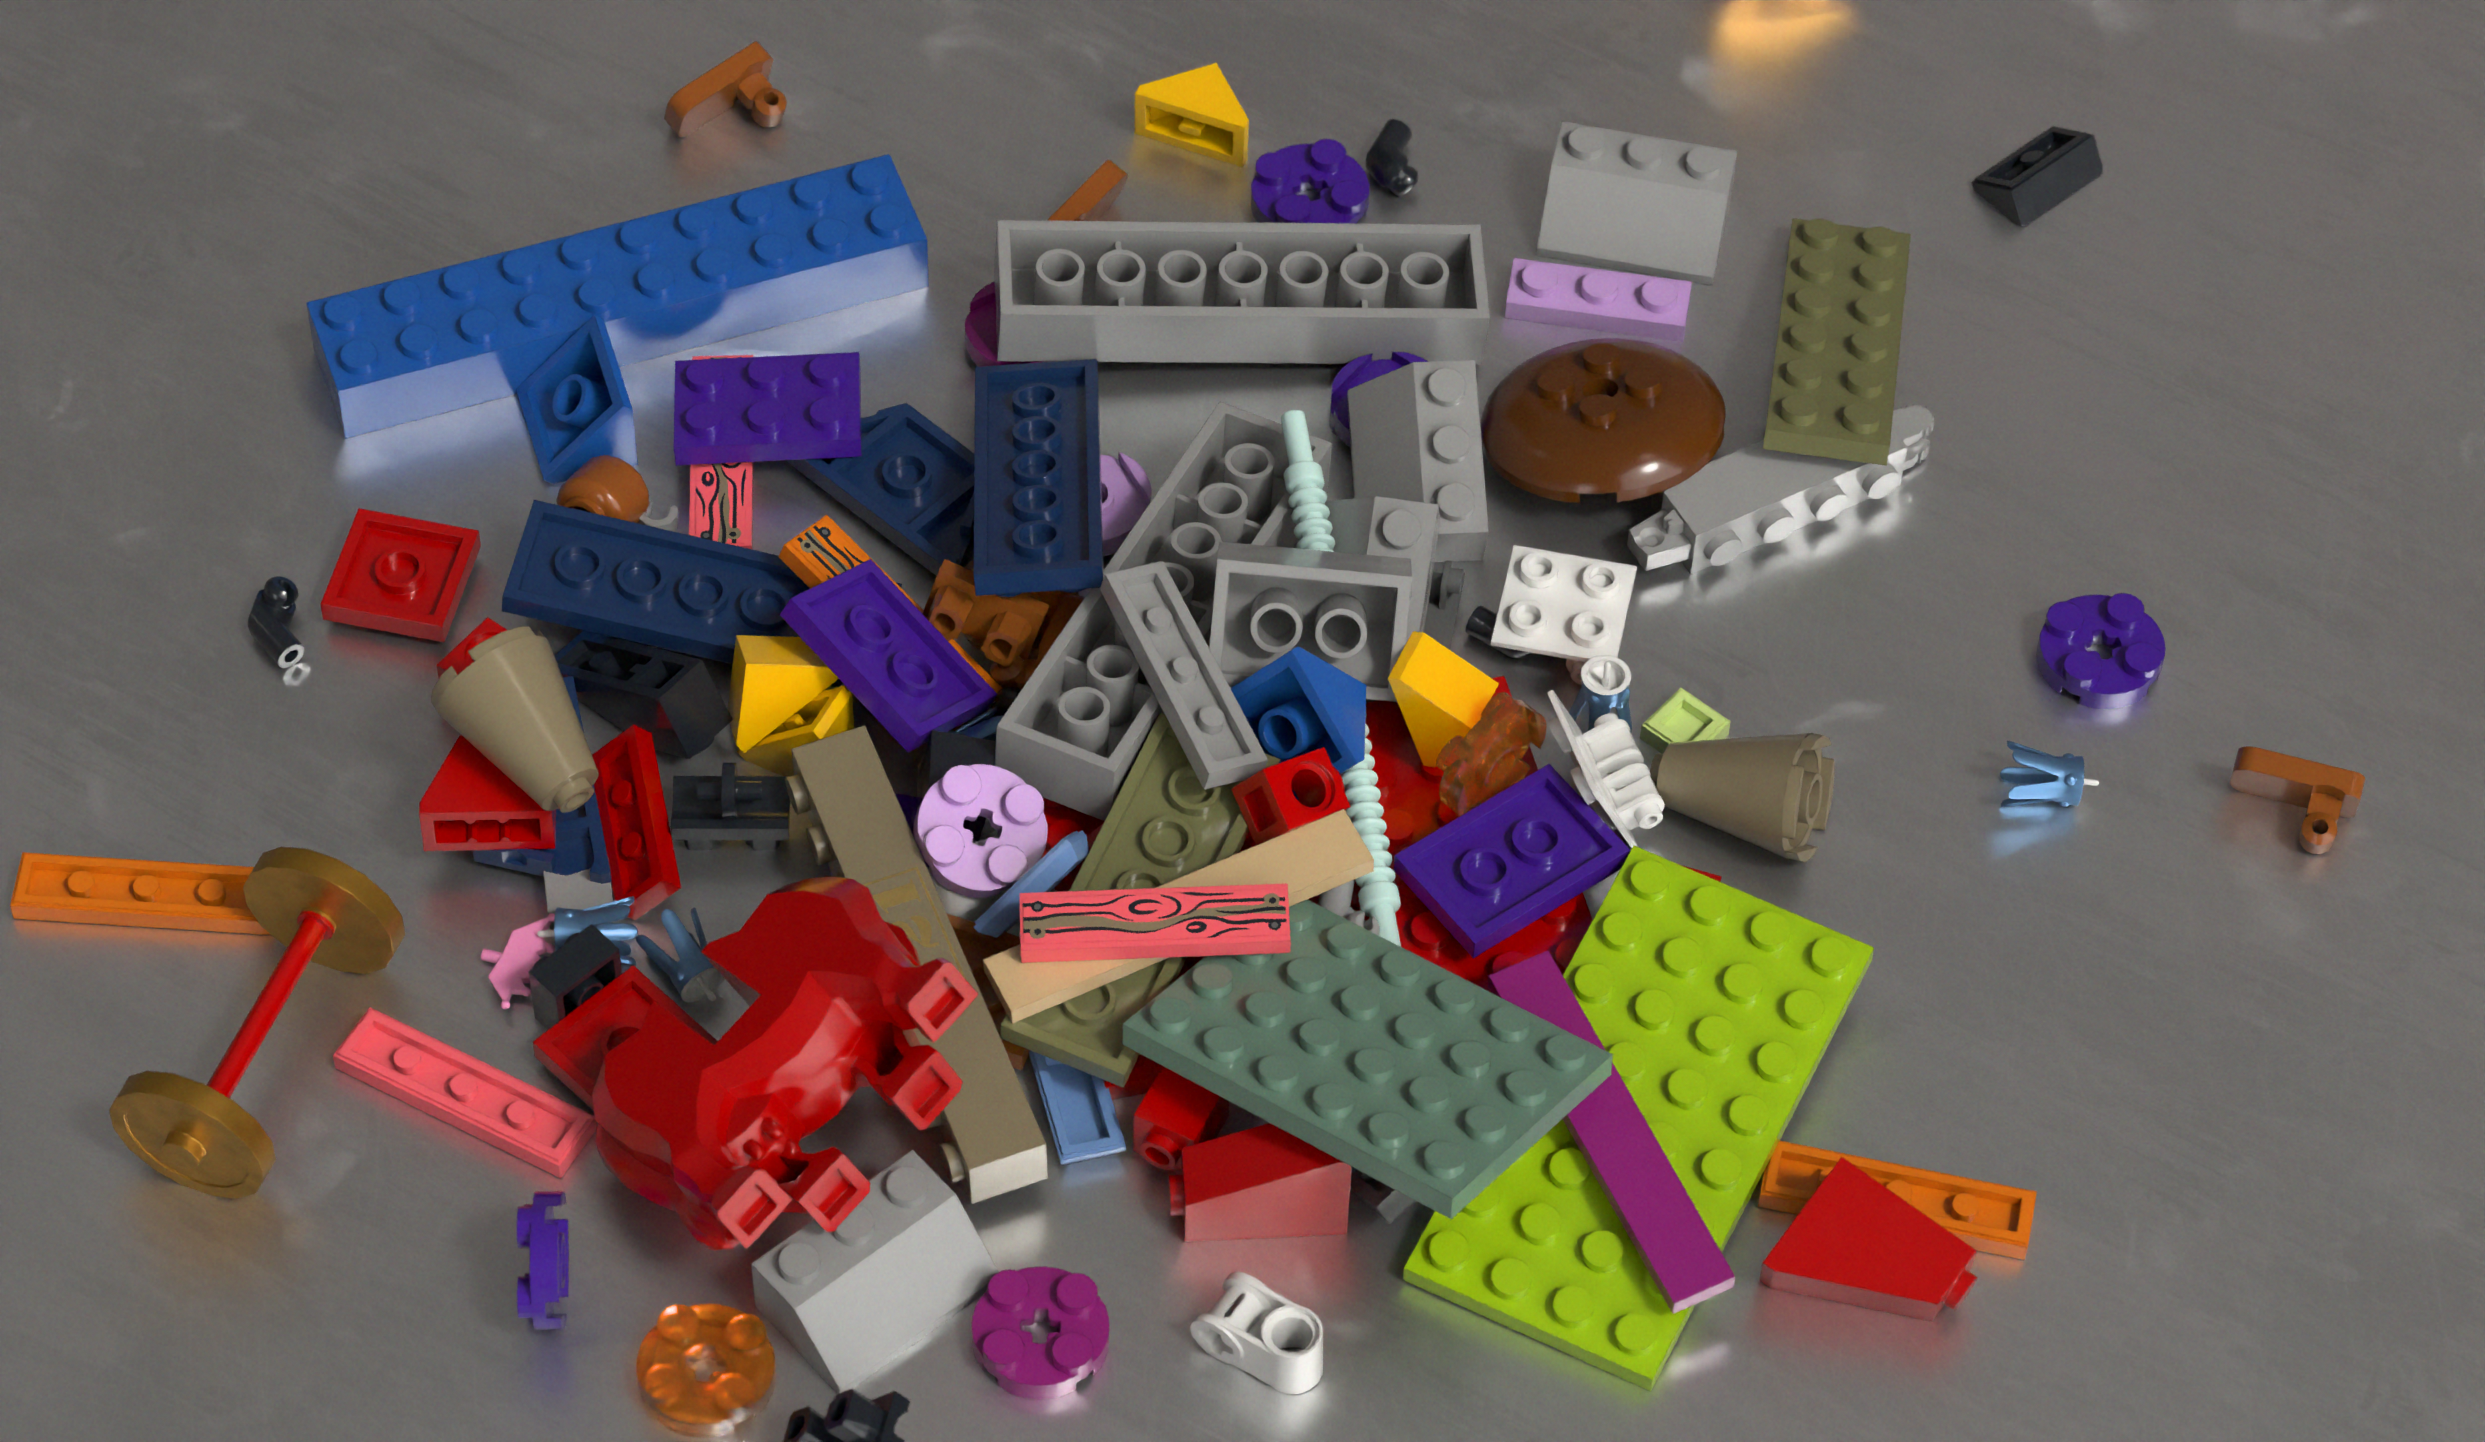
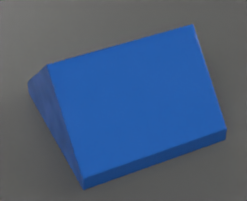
[516,315,638,484]
[1230,646,1366,800]

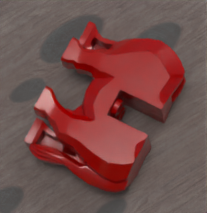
[592,877,979,1251]

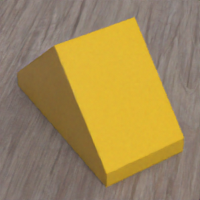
[1134,63,1249,168]
[1388,631,1499,767]
[727,635,839,753]
[737,685,854,776]

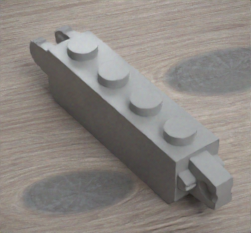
[1627,404,1935,574]

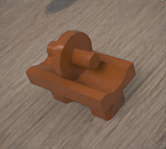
[922,559,1050,667]

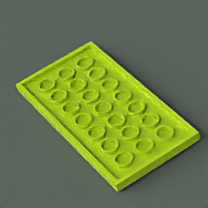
[1403,845,1874,1391]

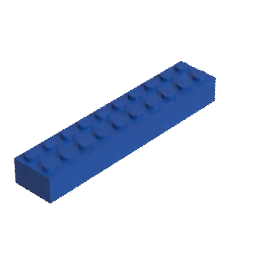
[306,154,929,439]

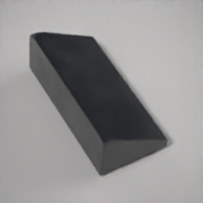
[1971,126,2103,226]

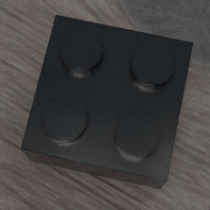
[528,924,622,1030]

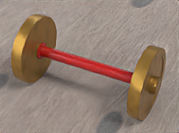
[109,847,405,1198]

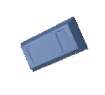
[974,831,1089,938]
[1029,1051,1126,1165]

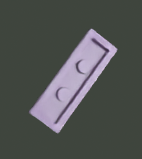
[1505,258,1692,342]

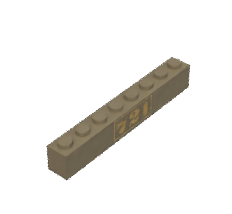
[785,726,1048,1204]

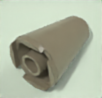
[431,626,599,813]
[1650,733,1835,863]

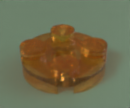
[1436,692,1547,816]
[636,1304,776,1438]

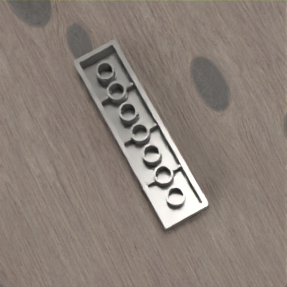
[994,220,1490,365]
[995,402,1332,821]

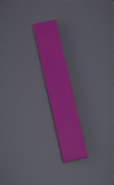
[1488,951,1735,1314]

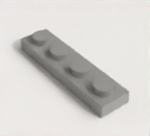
[1100,561,1268,790]

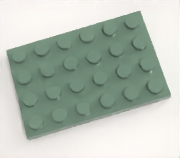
[1123,900,1613,1219]

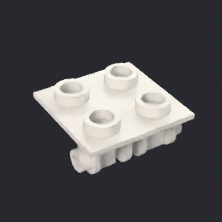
[1491,545,1637,685]
[1547,690,1665,848]

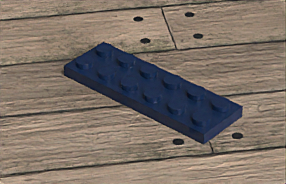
[974,359,1104,597]
[501,500,902,688]

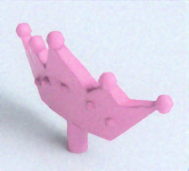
[481,913,555,1010]

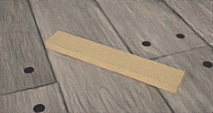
[983,809,1374,1024]

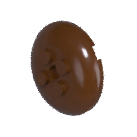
[1480,338,1726,503]

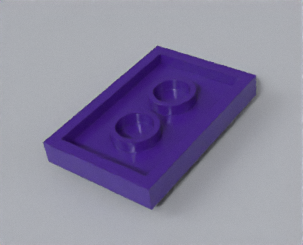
[674,352,862,465]
[780,559,998,753]
[1394,763,1630,958]

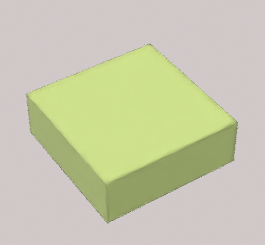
[1640,688,1731,754]

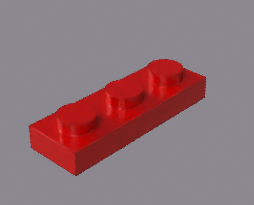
[592,724,681,921]

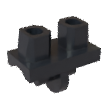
[670,763,790,850]
[783,1388,910,1442]

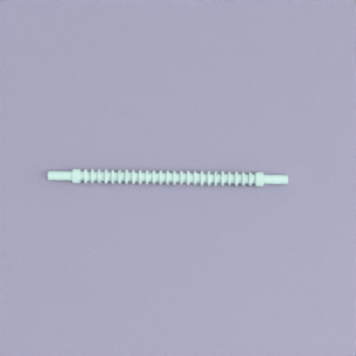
[1281,410,1401,947]

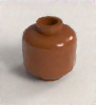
[556,455,650,523]

